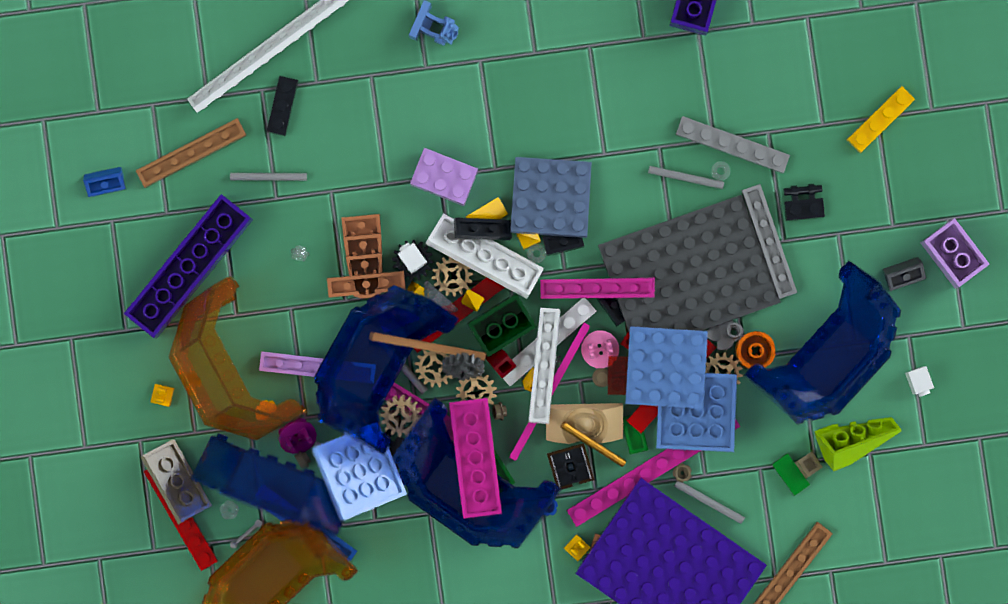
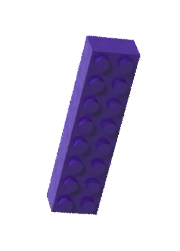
[124,194,253,339]

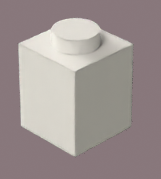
[398,243,427,274]
[905,366,934,397]

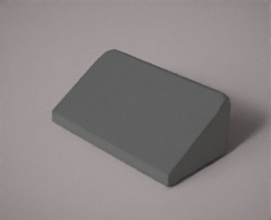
[883,257,926,291]

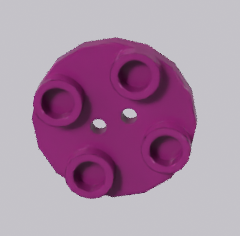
[278,418,317,454]

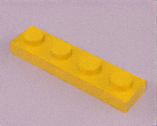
[847,86,915,153]

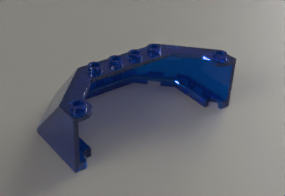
[744,260,901,425]
[314,285,458,455]
[392,398,562,548]
[190,433,346,535]

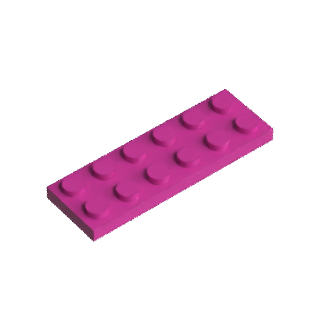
[449,398,502,518]

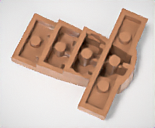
[327,214,406,299]

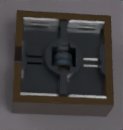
[547,443,595,491]

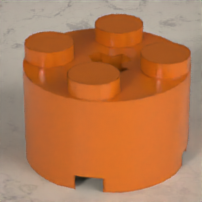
[735,331,775,370]

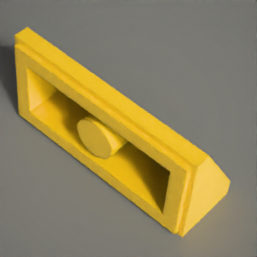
[466,197,508,219]

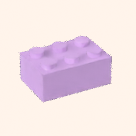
[410,148,478,206]
[920,218,989,288]

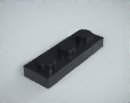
[267,76,299,136]
[454,218,512,240]

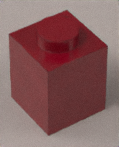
[485,349,517,379]

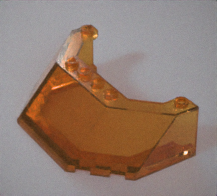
[169,276,307,440]
[202,517,359,604]

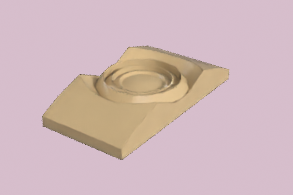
[546,403,623,444]

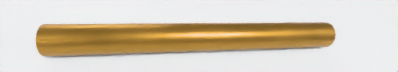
[560,421,626,467]

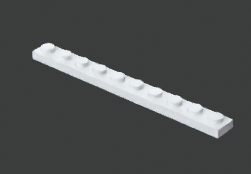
[187,0,349,113]

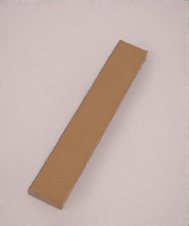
[136,118,247,188]
[369,332,486,361]
[753,522,833,604]

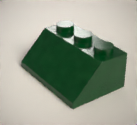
[467,293,537,357]

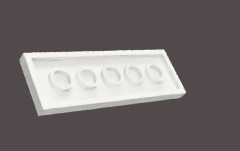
[426,213,544,299]

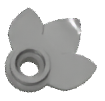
[707,320,744,350]

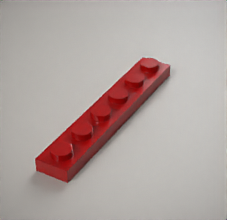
[143,469,218,571]

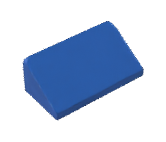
[83,167,126,197]

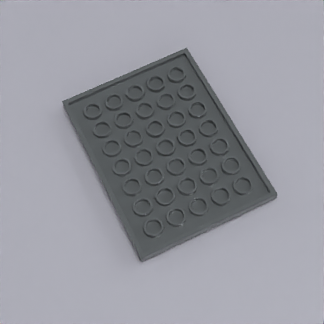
[598,195,781,334]

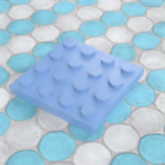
[312,422,407,521]

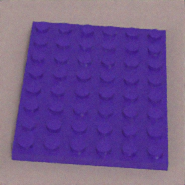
[575,478,767,604]

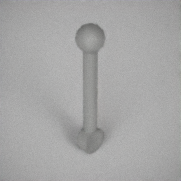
[230,520,263,549]

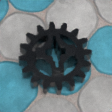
[392,240,434,282]

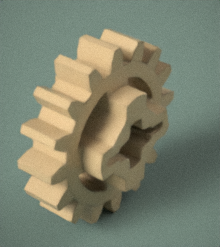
[432,257,473,297]
[415,350,453,388]
[705,352,743,384]
[456,375,497,405]
[380,394,423,437]

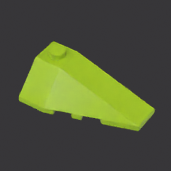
[815,417,901,471]

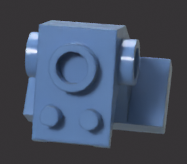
[409,0,459,46]

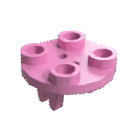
[581,331,619,368]

